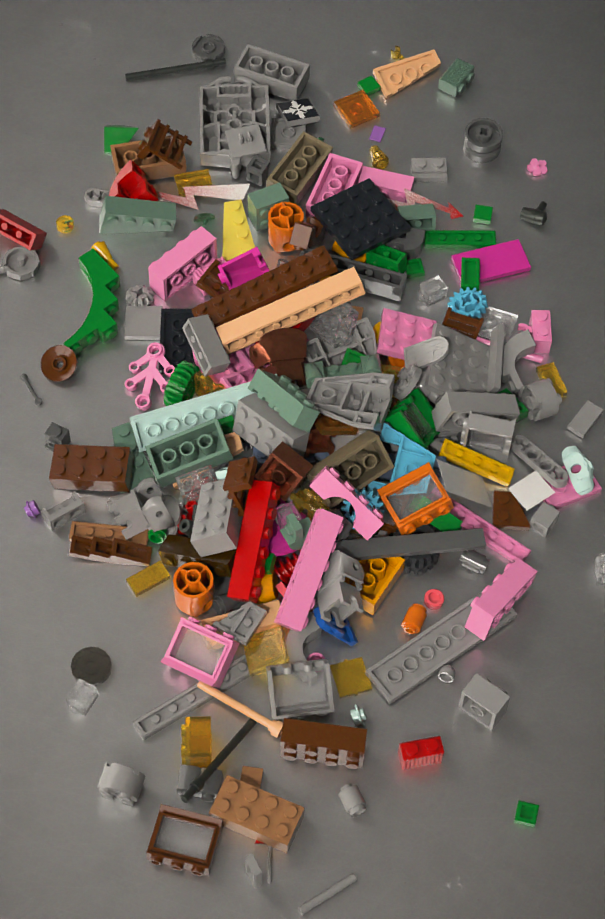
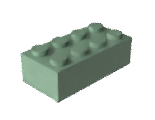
[145,418,234,488]

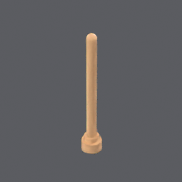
[197,681,283,738]

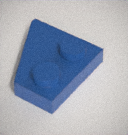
[313,607,358,646]

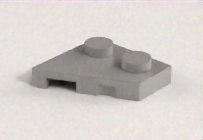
[212,602,267,646]

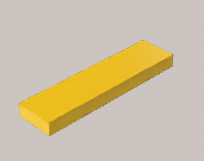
[438,438,515,487]

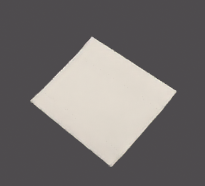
[508,470,555,511]

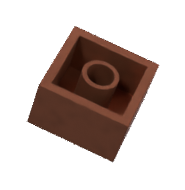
[254,441,313,501]

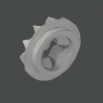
[125,285,154,307]

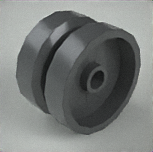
[463,118,503,163]

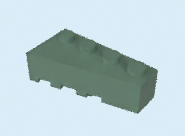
[99,196,176,234]
[248,368,320,432]

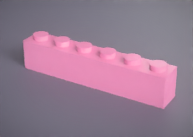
[274,509,344,632]

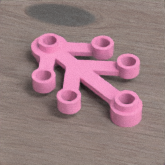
[125,342,175,411]

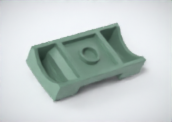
[304,354,382,388]

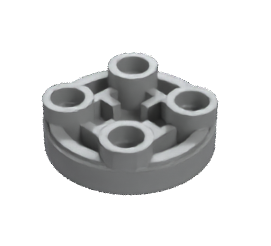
[392,364,422,400]

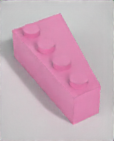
[465,558,538,641]

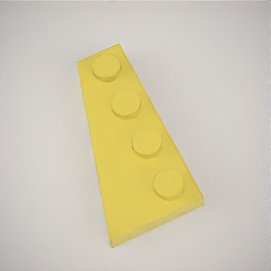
[222,199,255,261]

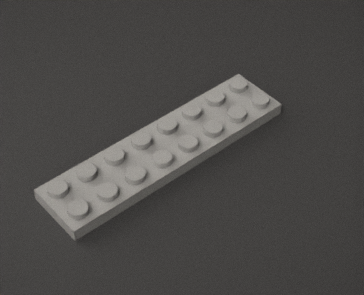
[365,591,517,704]

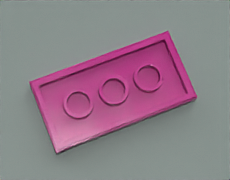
[451,239,531,283]

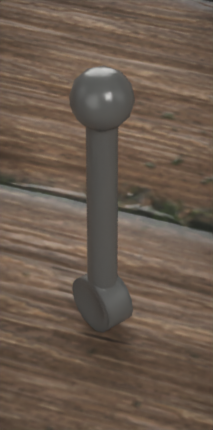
[20,374,42,406]

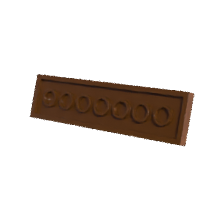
[191,245,338,330]

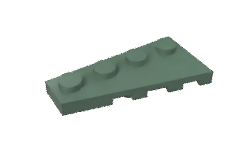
[112,422,157,494]

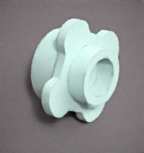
[350,704,367,727]

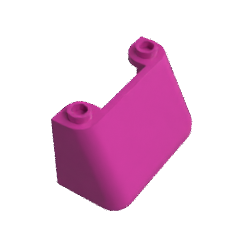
[218,247,282,299]

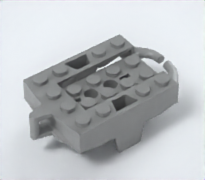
[199,76,270,179]

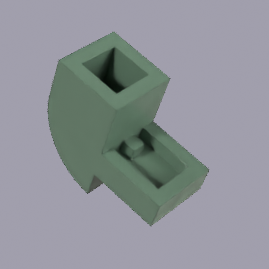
[280,513,311,550]

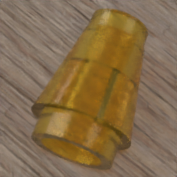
[369,145,389,170]

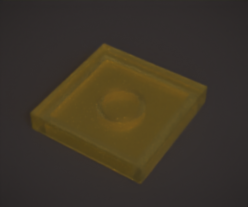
[243,626,289,677]

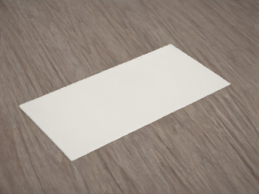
[437,459,492,508]

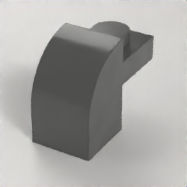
[386,228,425,260]

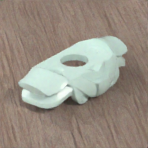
[562,446,594,496]

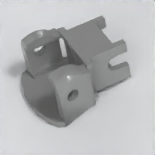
[109,477,181,540]
[314,550,364,628]

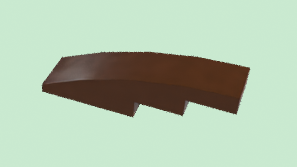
[68,535,152,566]

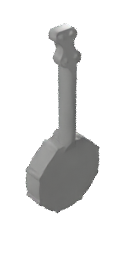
[0,246,40,281]

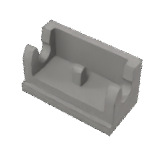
[41,491,86,531]

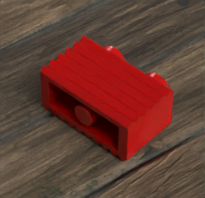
[398,736,444,770]

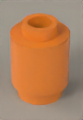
[401,604,427,634]

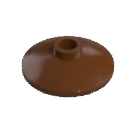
[41,345,77,382]

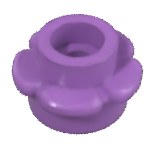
[24,500,41,518]

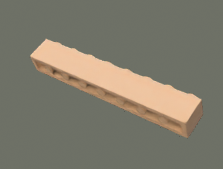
[216,267,366,354]

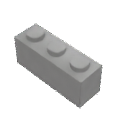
[182,314,231,376]

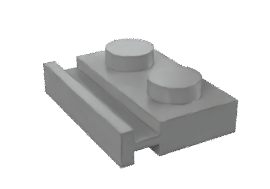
[411,158,448,182]

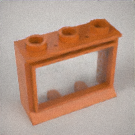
[377,462,454,535]

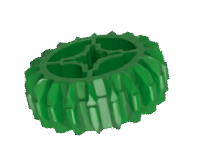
[163,361,201,406]

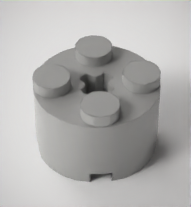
[519,378,562,421]
[97,763,145,806]

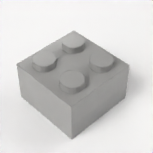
[458,673,510,731]

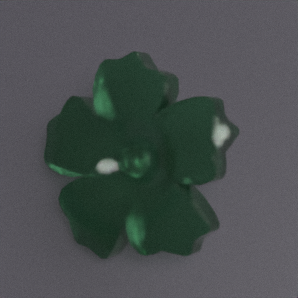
[193,213,215,225]

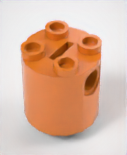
[268,202,304,253]
[173,562,215,617]

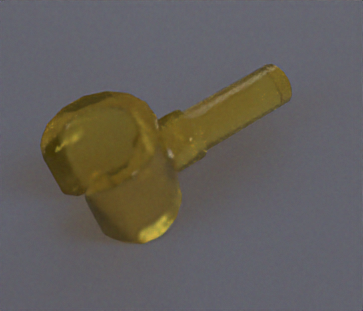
[390,46,405,60]

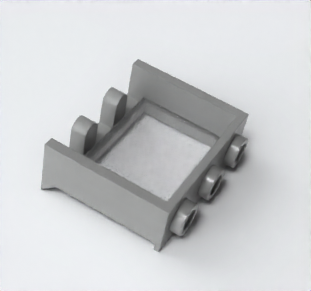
[460,410,517,465]
[266,658,334,722]

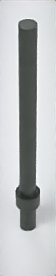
[125,58,226,81]
[181,718,257,803]

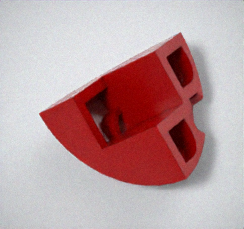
[109,160,159,201]

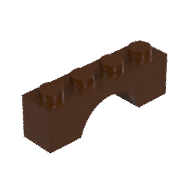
[290,215,326,251]

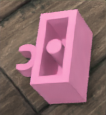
[518,310,552,353]

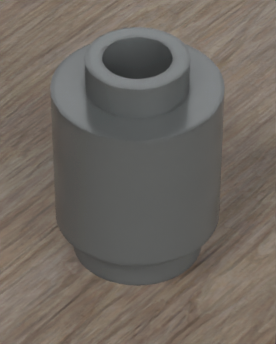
[459,550,490,574]

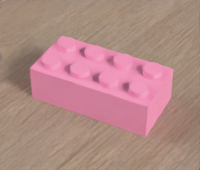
[305,153,363,219]
[148,226,217,301]

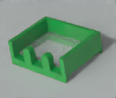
[385,387,440,450]

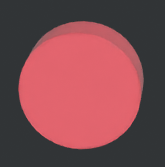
[424,589,444,610]

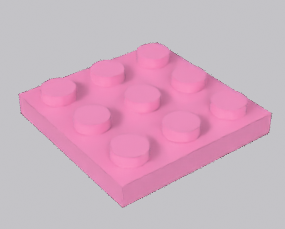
[377,308,437,360]

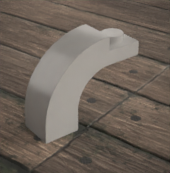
[501,330,536,397]
[286,611,322,687]

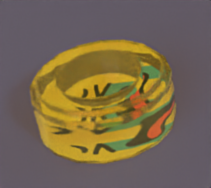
[56,215,74,233]

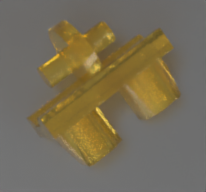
[290,488,329,522]

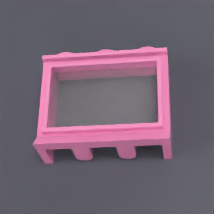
[160,616,240,689]

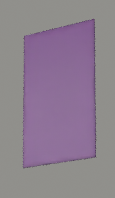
[369,125,386,142]

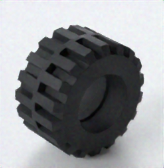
[393,523,440,574]

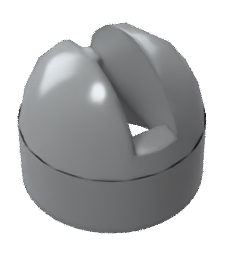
[438,665,455,683]

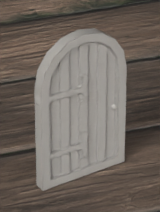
[404,336,450,369]

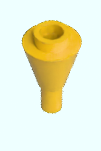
[92,241,119,271]

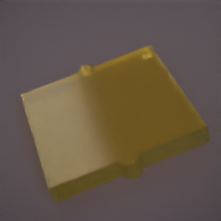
[330,657,372,698]

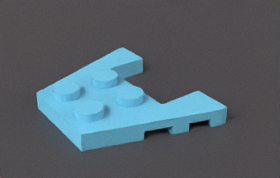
[366,423,436,496]

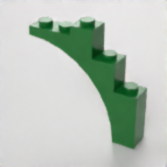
[63,249,120,355]

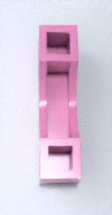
[309,465,384,540]

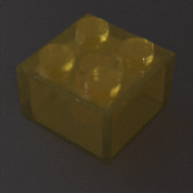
[181,716,212,768]

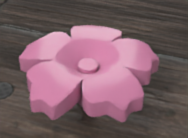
[527,158,548,176]

